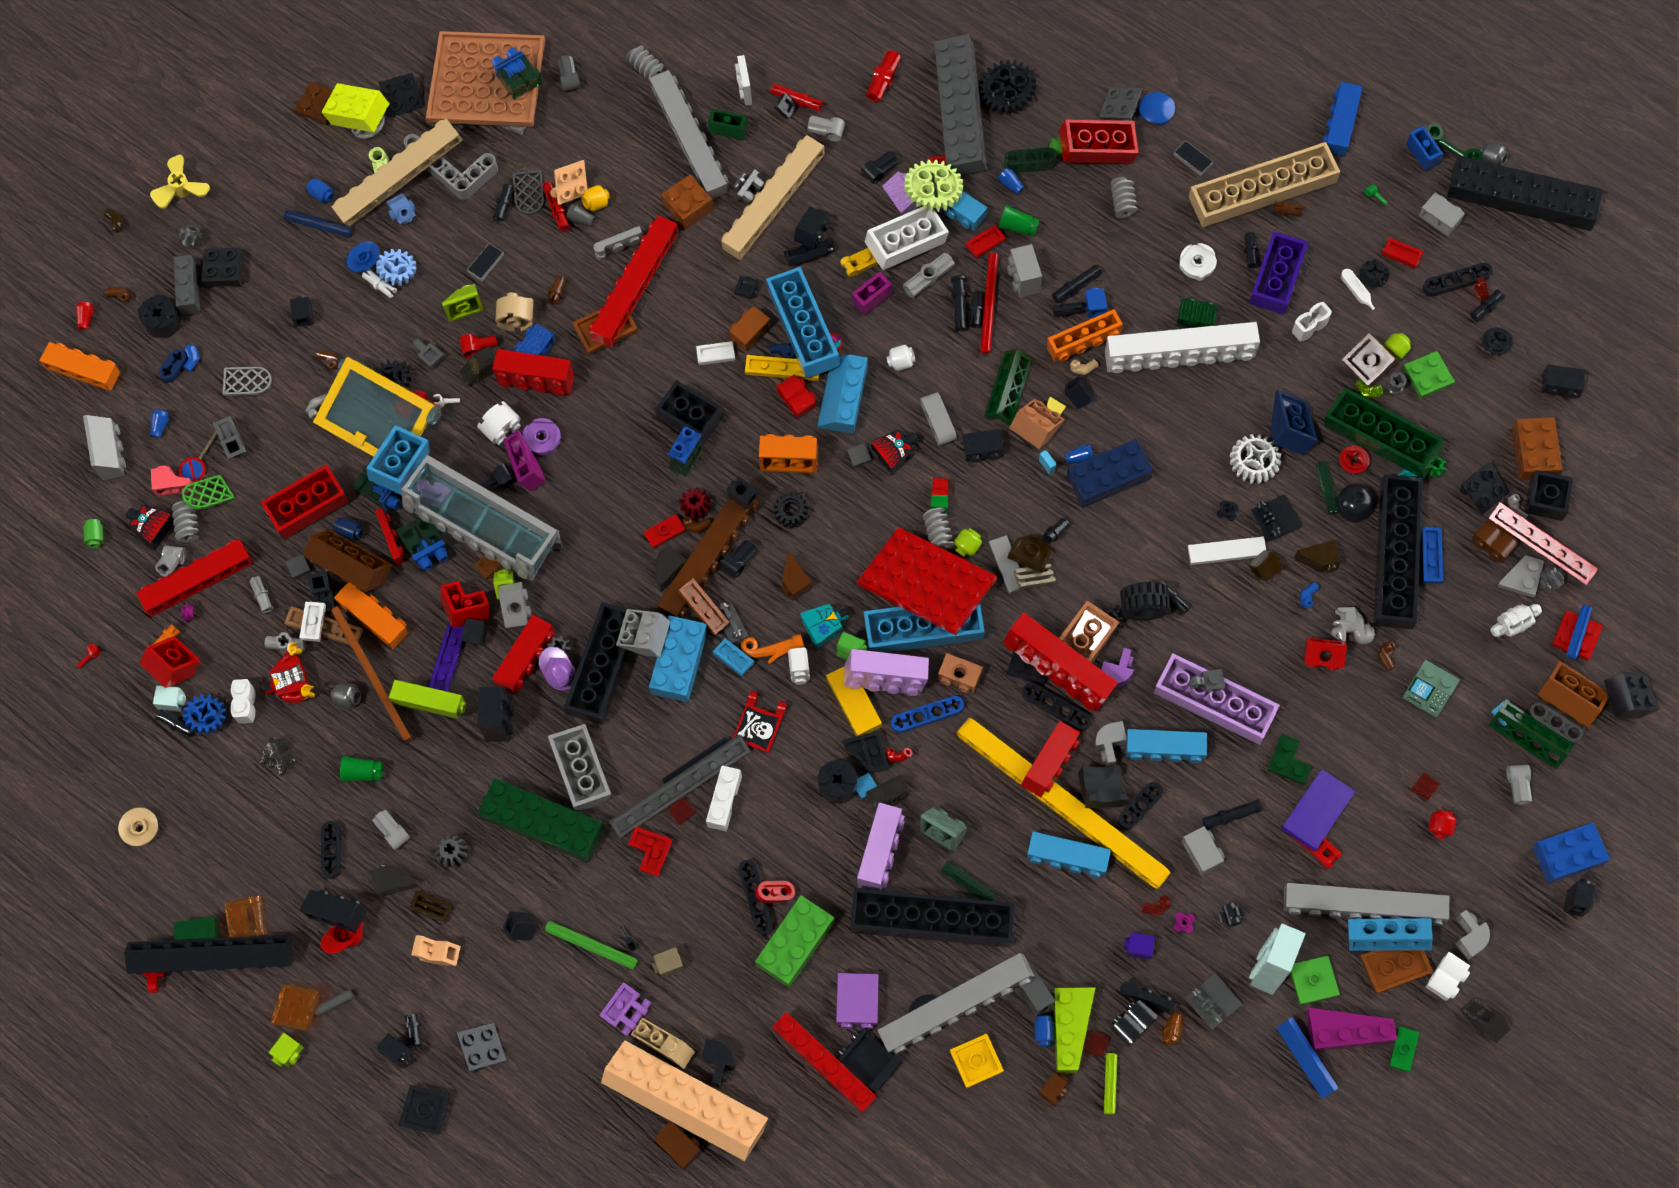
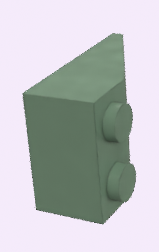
[920,808,967,852]

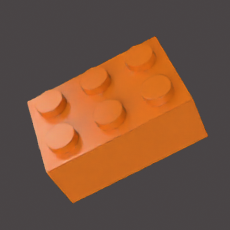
[759,434,818,473]

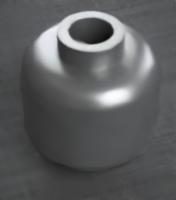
[1480,142,1508,166]
[331,682,361,709]

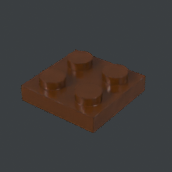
[294,81,333,126]

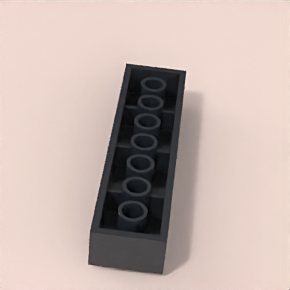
[1447,155,1603,231]
[1373,475,1423,629]
[850,888,1015,948]

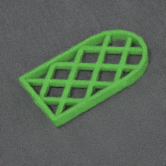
[182,475,235,510]

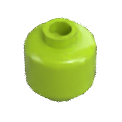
[1383,333,1411,361]
[954,528,982,557]

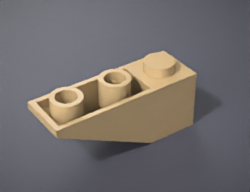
[631,1017,695,1069]

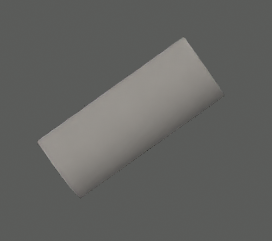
[548,724,611,810]

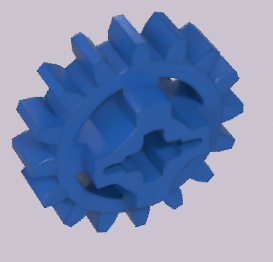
[183,694,226,736]

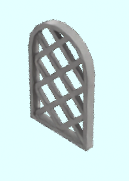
[223,367,272,396]

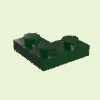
[1267,734,1312,785]

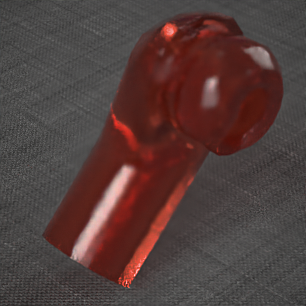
[1142,896,1171,916]

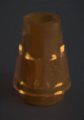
[1161,1013,1183,1045]

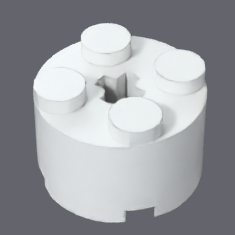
[477,401,521,446]

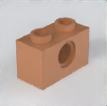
[938,653,983,693]

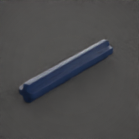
[283,210,353,238]

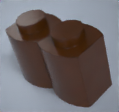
[1472,519,1519,563]

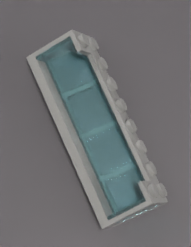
[402,455,557,581]

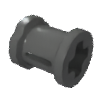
[1386,372,1407,395]

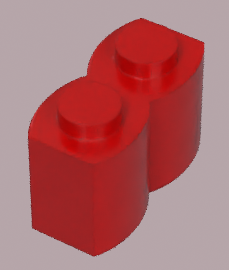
[776,374,817,419]

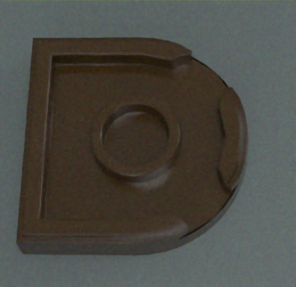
[1007,534,1051,573]

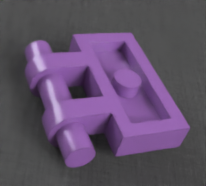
[599,982,651,1036]

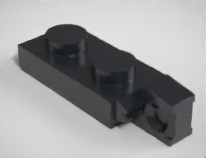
[783,238,836,266]

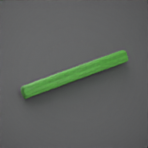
[545,921,638,969]

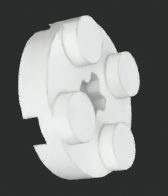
[1179,243,1217,281]

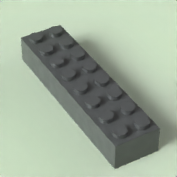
[934,34,987,175]

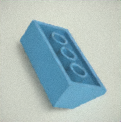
[817,355,868,434]

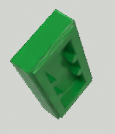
[1389,1026,1419,1073]

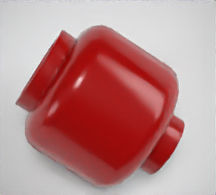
[1428,809,1457,840]

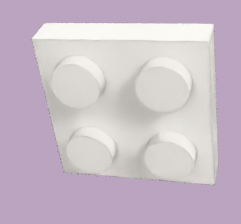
[735,55,752,106]

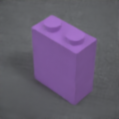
[836,973,879,1030]

